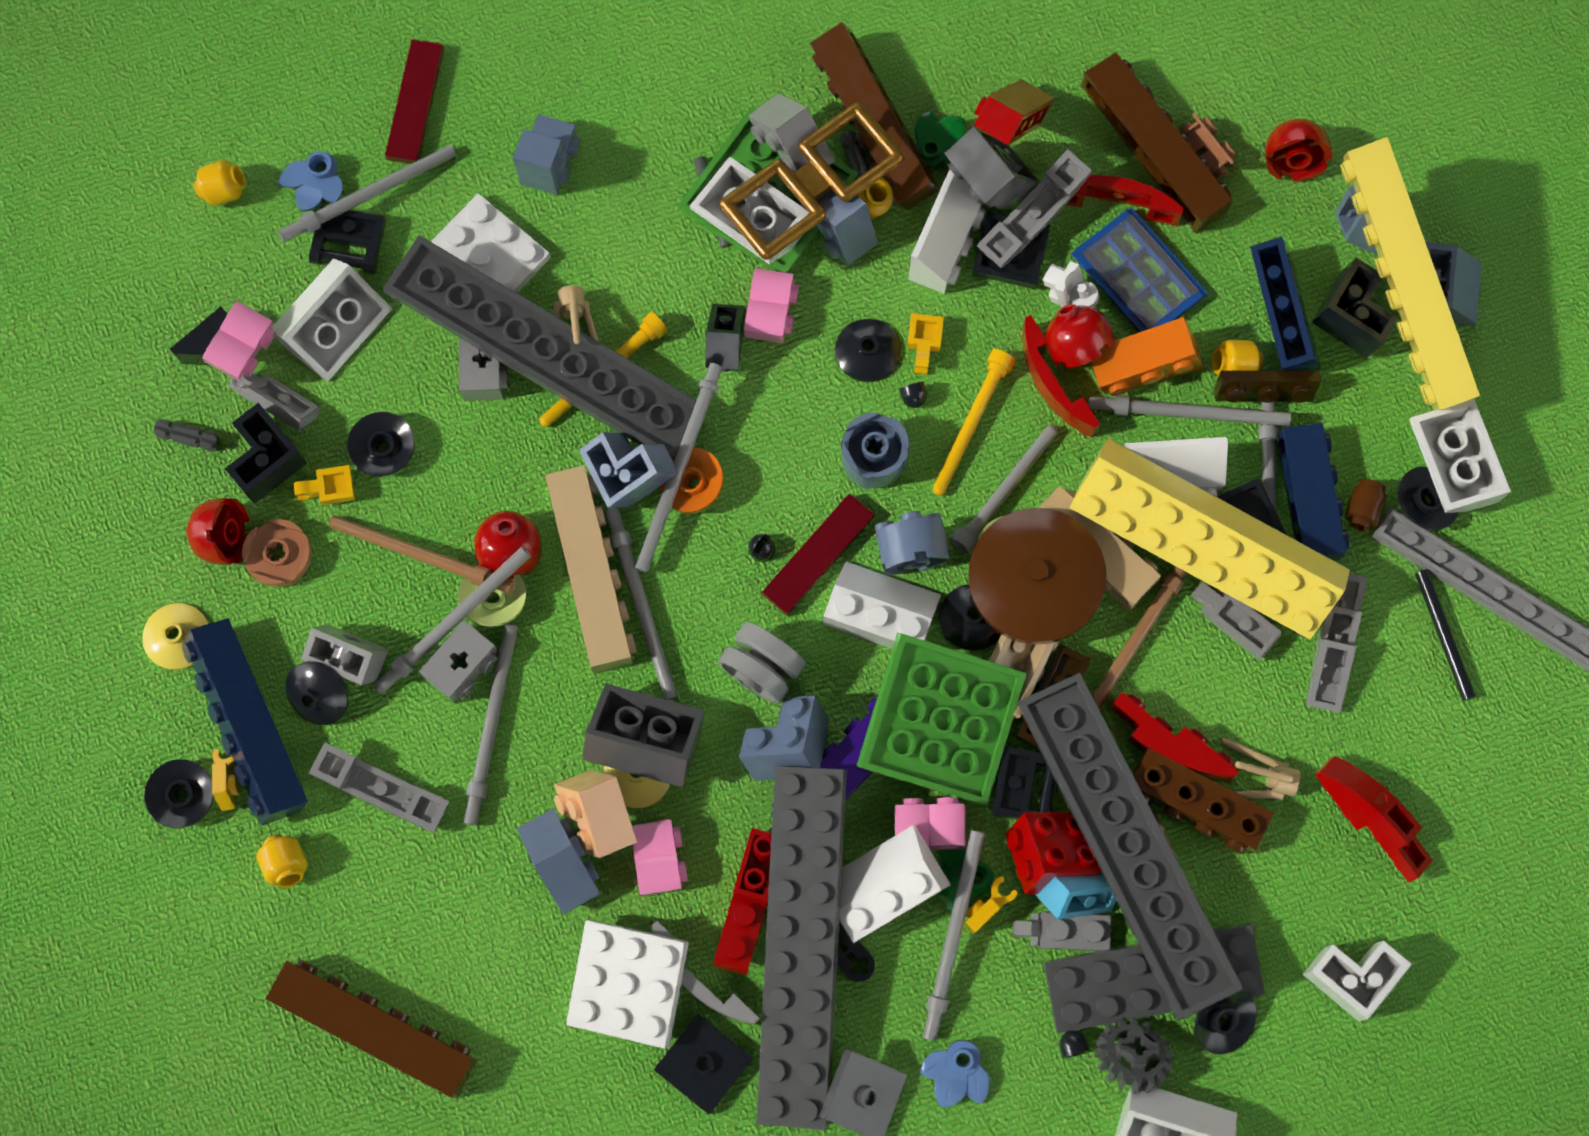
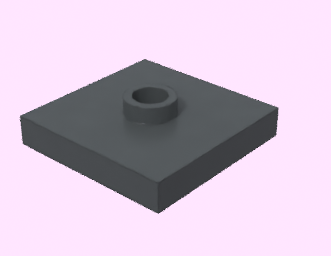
[819,1049,907,1136]

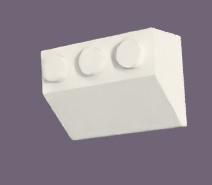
[690,157,809,265]
[909,170,986,294]
[272,259,393,381]
[1409,399,1511,513]
[1124,437,1228,497]
[823,562,941,649]
[839,824,951,943]
[1115,1086,1237,1136]

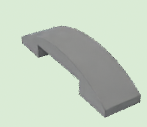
[977,149,1092,268]
[309,742,450,833]
[652,920,760,1025]

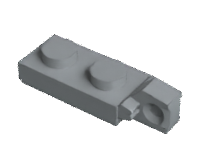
[229,373,320,431]
[1191,582,1282,661]
[1012,912,1111,951]

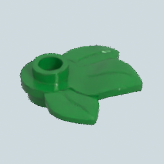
[914,110,966,168]
[937,849,994,911]

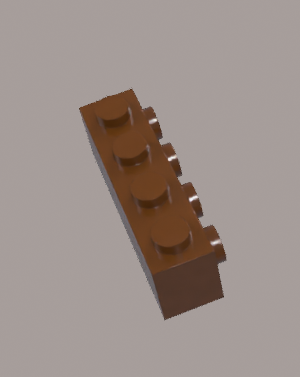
[1133,748,1274,855]

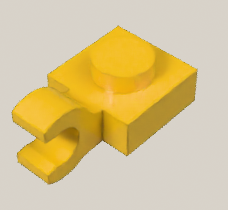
[907,313,944,375]
[293,465,355,505]
[212,749,240,811]
[964,876,1018,935]

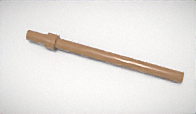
[329,515,515,594]
[1092,566,1187,710]

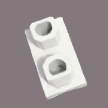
[1043,261,1099,308]

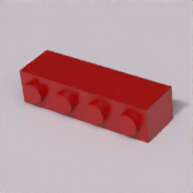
[973,79,1054,145]

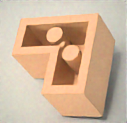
[554,770,637,858]

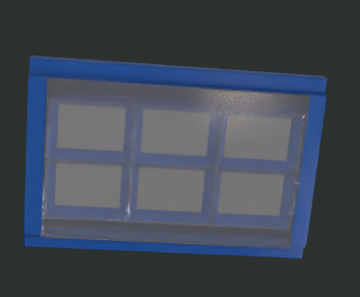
[1071,207,1208,332]

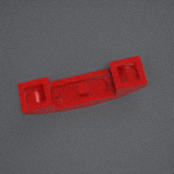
[1066,175,1183,226]
[1022,315,1100,437]

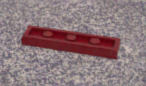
[385,39,444,164]
[761,494,875,616]

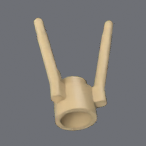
[553,285,599,344]
[1221,738,1300,801]

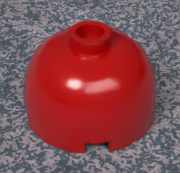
[1265,119,1333,182]
[1046,304,1115,368]
[186,498,250,565]
[474,510,542,579]

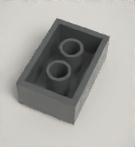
[944,126,1040,212]
[582,683,705,787]

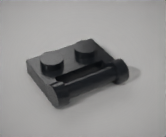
[309,205,387,274]
[991,746,1057,820]

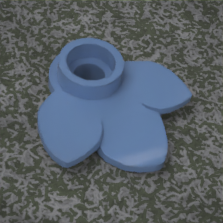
[278,151,343,212]
[920,1040,990,1108]

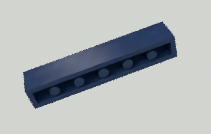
[182,618,308,826]

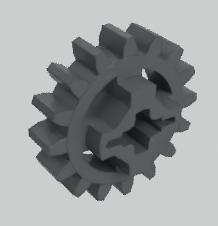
[1094,1017,1174,1094]

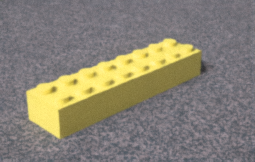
[1340,137,1480,410]
[1069,438,1350,639]

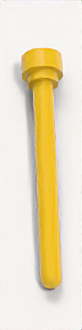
[539,311,668,427]
[933,349,1016,496]

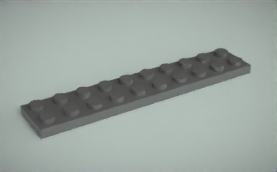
[383,235,697,460]
[1017,673,1243,1021]
[756,766,847,1130]

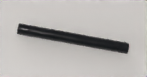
[1415,569,1476,701]

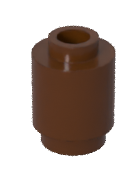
[1344,479,1387,531]

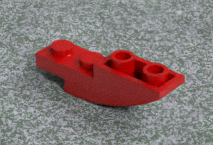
[1110,692,1239,782]
[1315,756,1433,883]
[713,828,772,975]

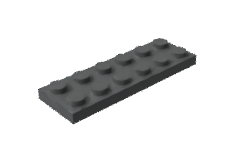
[1043,923,1265,1033]

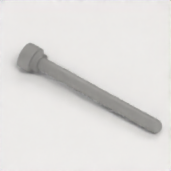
[949,425,1058,556]

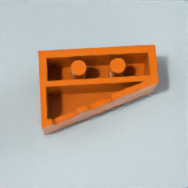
[1091,317,1205,396]

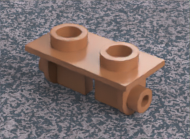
[1179,113,1239,180]

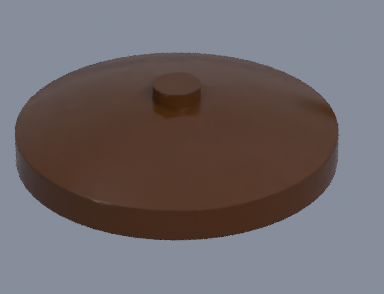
[968,508,1106,644]

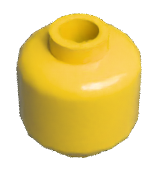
[194,159,246,207]
[858,177,893,221]
[1211,340,1264,377]
[256,834,308,888]

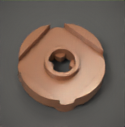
[242,519,312,587]

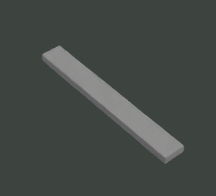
[1371,507,1589,672]

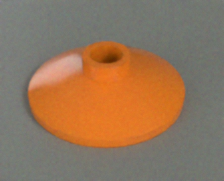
[659,448,724,513]

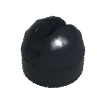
[899,382,927,408]
[748,534,775,562]
[1059,1031,1090,1059]

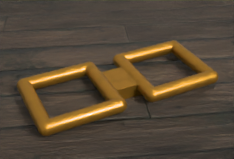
[719,102,905,260]

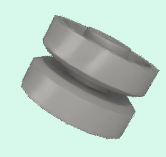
[717,622,806,704]

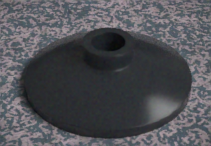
[835,319,901,382]
[347,412,415,477]
[1398,467,1459,531]
[939,584,1001,651]
[285,661,349,725]
[144,759,214,829]
[1194,990,1257,1055]

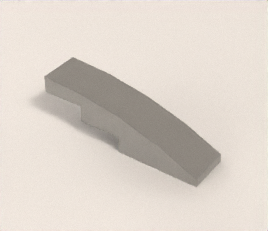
[1306,573,1368,713]

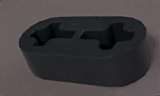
[837,924,875,983]

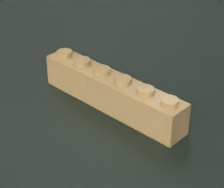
[545,465,637,673]

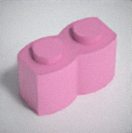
[744,268,799,343]
[202,301,276,382]
[895,797,967,849]
[632,819,688,897]

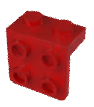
[1005,812,1101,895]

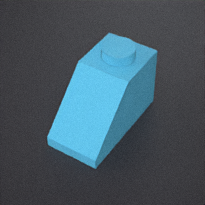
[1036,873,1116,920]

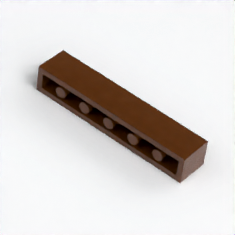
[810,22,941,210]
[1081,52,1233,234]
[265,959,477,1098]

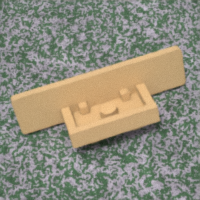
[989,634,1059,718]

